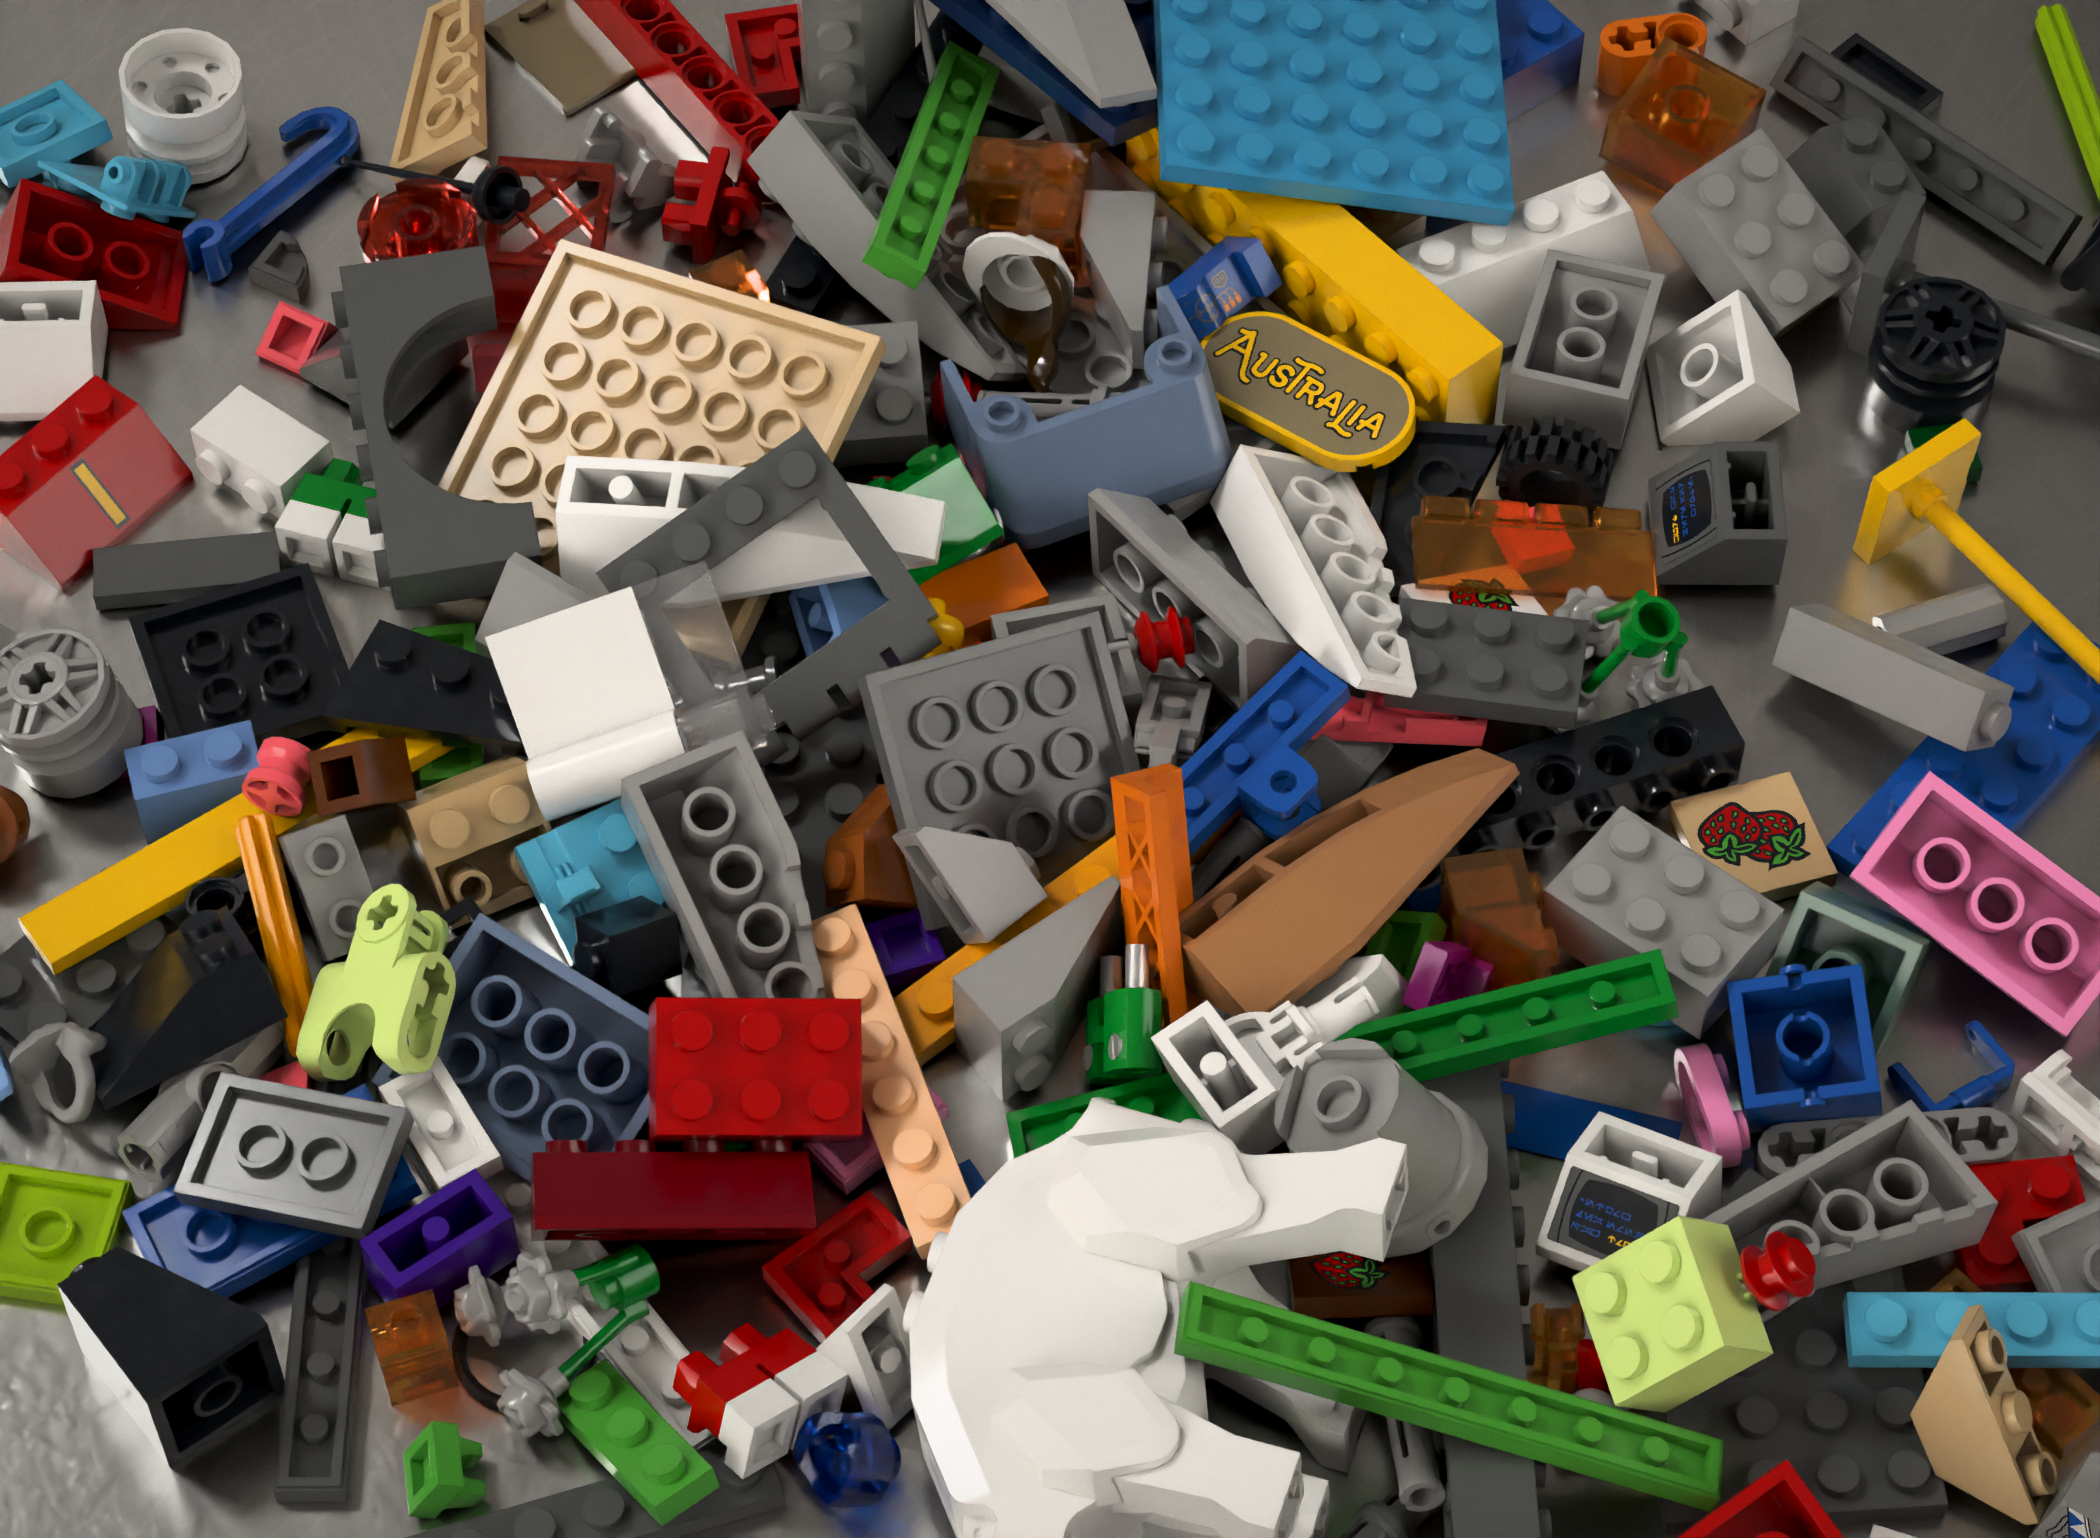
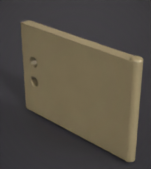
[485,0,638,116]

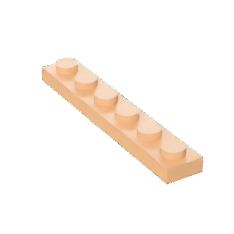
[812,903,971,1260]

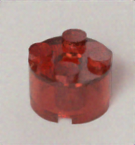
[357,178,481,263]

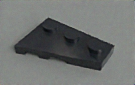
[1370,421,1507,597]

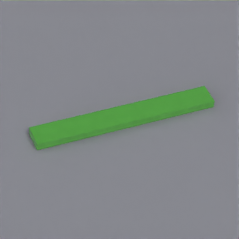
[1174,1281,1723,1512]

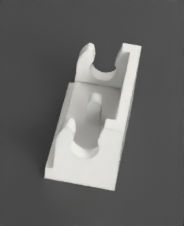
[2010,1049,2100,1190]

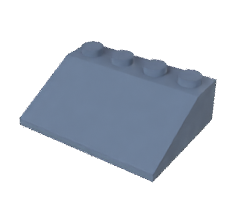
[371,913,649,1182]

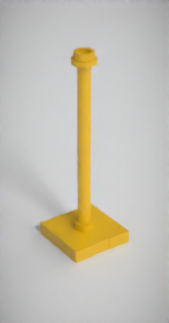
[1852,418,2100,685]

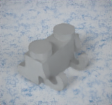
[569,106,676,223]

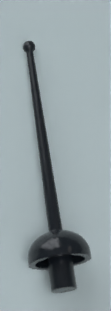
[340,155,530,225]

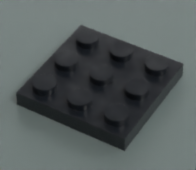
[128,563,349,751]

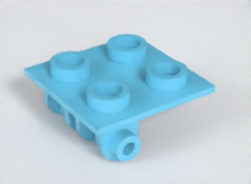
[37,156,196,223]

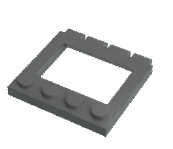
[596,426,942,769]

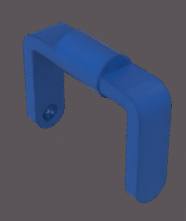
[1887,1020,2015,1112]

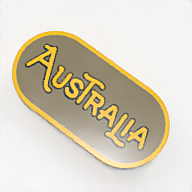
[1200,311,1416,472]

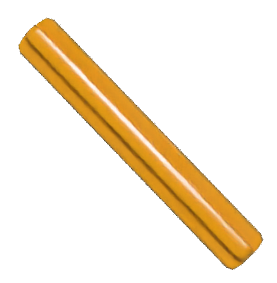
[235,813,314,1058]

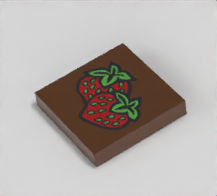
[1286,1249,1434,1319]

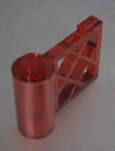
[484,156,616,323]

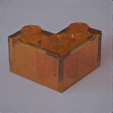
[965,136,1094,281]

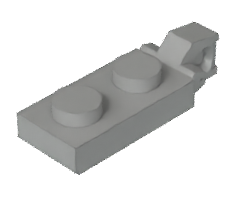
[1133,674,1213,768]

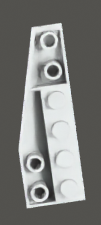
[555,455,947,608]

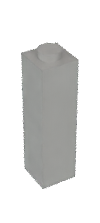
[1771,603,2015,752]

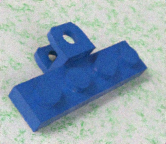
[1180,650,1350,857]

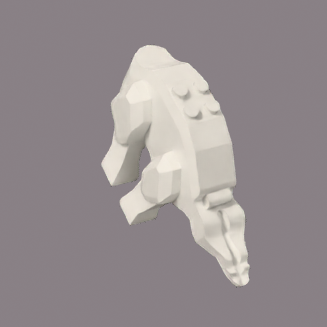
[903,1097,1409,1538]

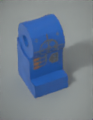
[1168,236,1283,340]

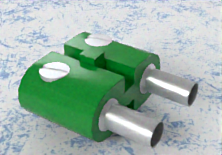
[1083,944,1162,1086]

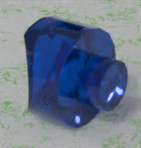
[793,1412,901,1507]

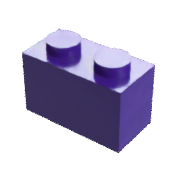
[359,1169,520,1329]

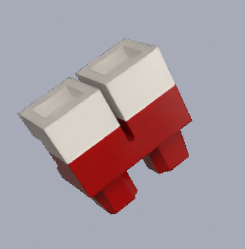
[672,1322,849,1479]

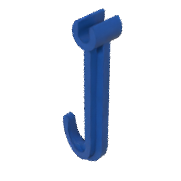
[182,106,361,282]

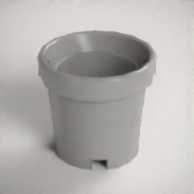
[1274,1038,1488,1258]

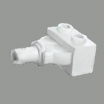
[1151,976,1380,1155]

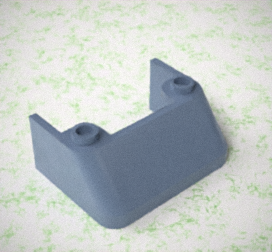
[940,284,1231,549]

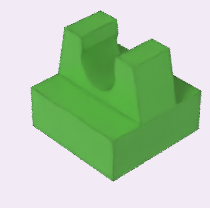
[403,1420,487,1519]

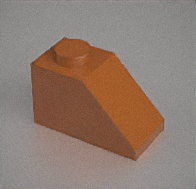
[822,784,918,914]

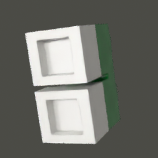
[275,458,392,592]

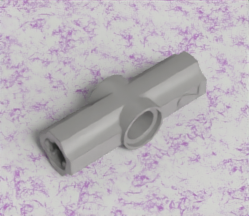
[117,1023,286,1182]

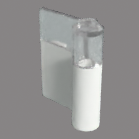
[485,560,777,822]

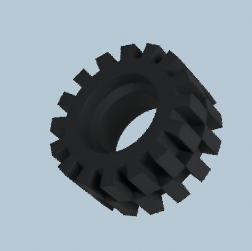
[1496,417,1614,527]

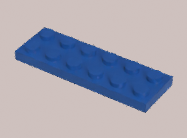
[1826,621,2100,884]

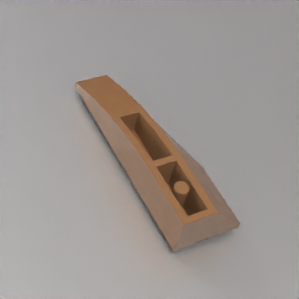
[1178,748,1520,1016]

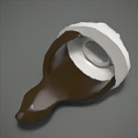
[962,232,1074,393]

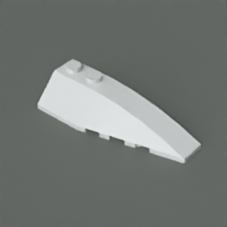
[1210,444,1417,698]

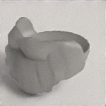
[9,1022,107,1124]

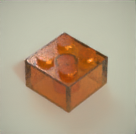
[1599,36,1767,193]

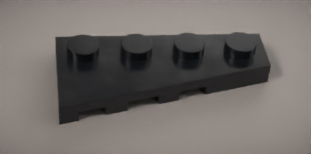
[322,619,528,757]

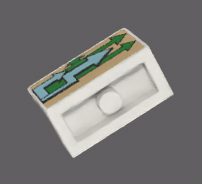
[378,1056,504,1195]

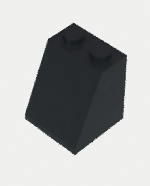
[57,1246,285,1467]

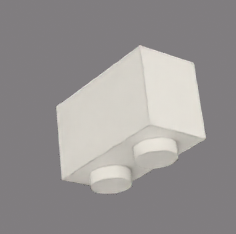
[190,385,333,519]

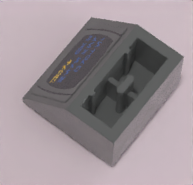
[1647,441,1788,585]

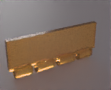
[1411,495,1658,602]

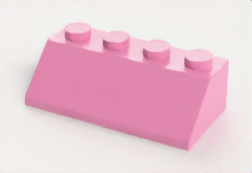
[1849,771,2100,1038]

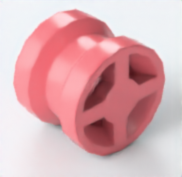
[241,737,313,817]

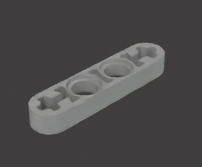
[1754,1107,2018,1180]

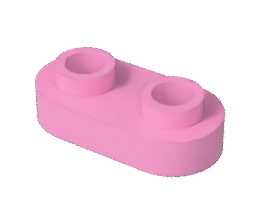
[1674,1043,1750,1169]

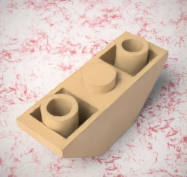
[1910,1304,2058,1525]

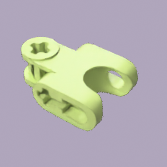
[296,884,456,1082]

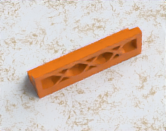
[1110,763,1203,1030]

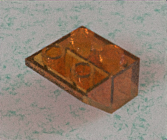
[1438,847,1559,992]

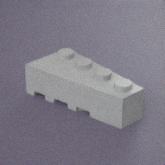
[1702,1100,1998,1306]

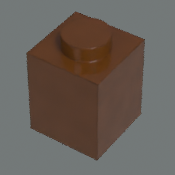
[307,737,417,817]

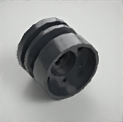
[1864,276,2006,435]

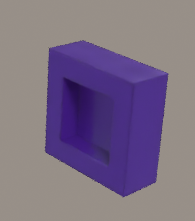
[865,909,946,989]

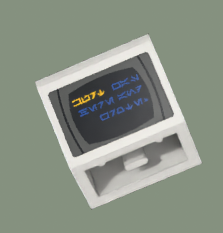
[1536,1111,1723,1272]

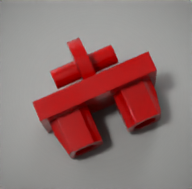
[661,146,763,265]

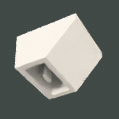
[0,280,108,421]

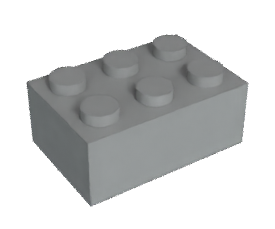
[1649,128,1865,340]
[1538,806,1785,1040]

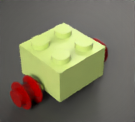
[1572,1215,1816,1413]

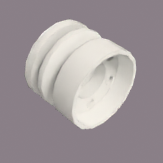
[118,28,249,184]

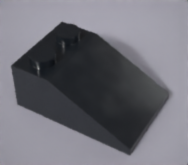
[89,906,288,1111]

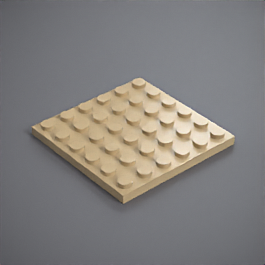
[438,239,887,671]

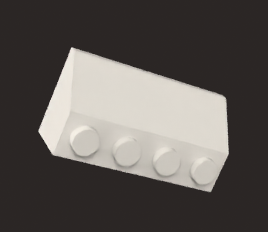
[1396,170,1651,357]

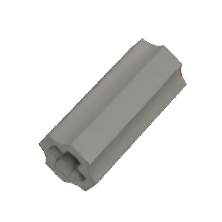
[1873,583,2009,655]

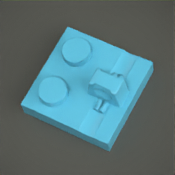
[0,79,113,190]
[513,798,669,967]

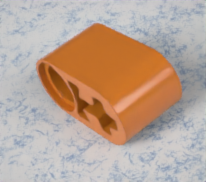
[1595,13,1708,97]

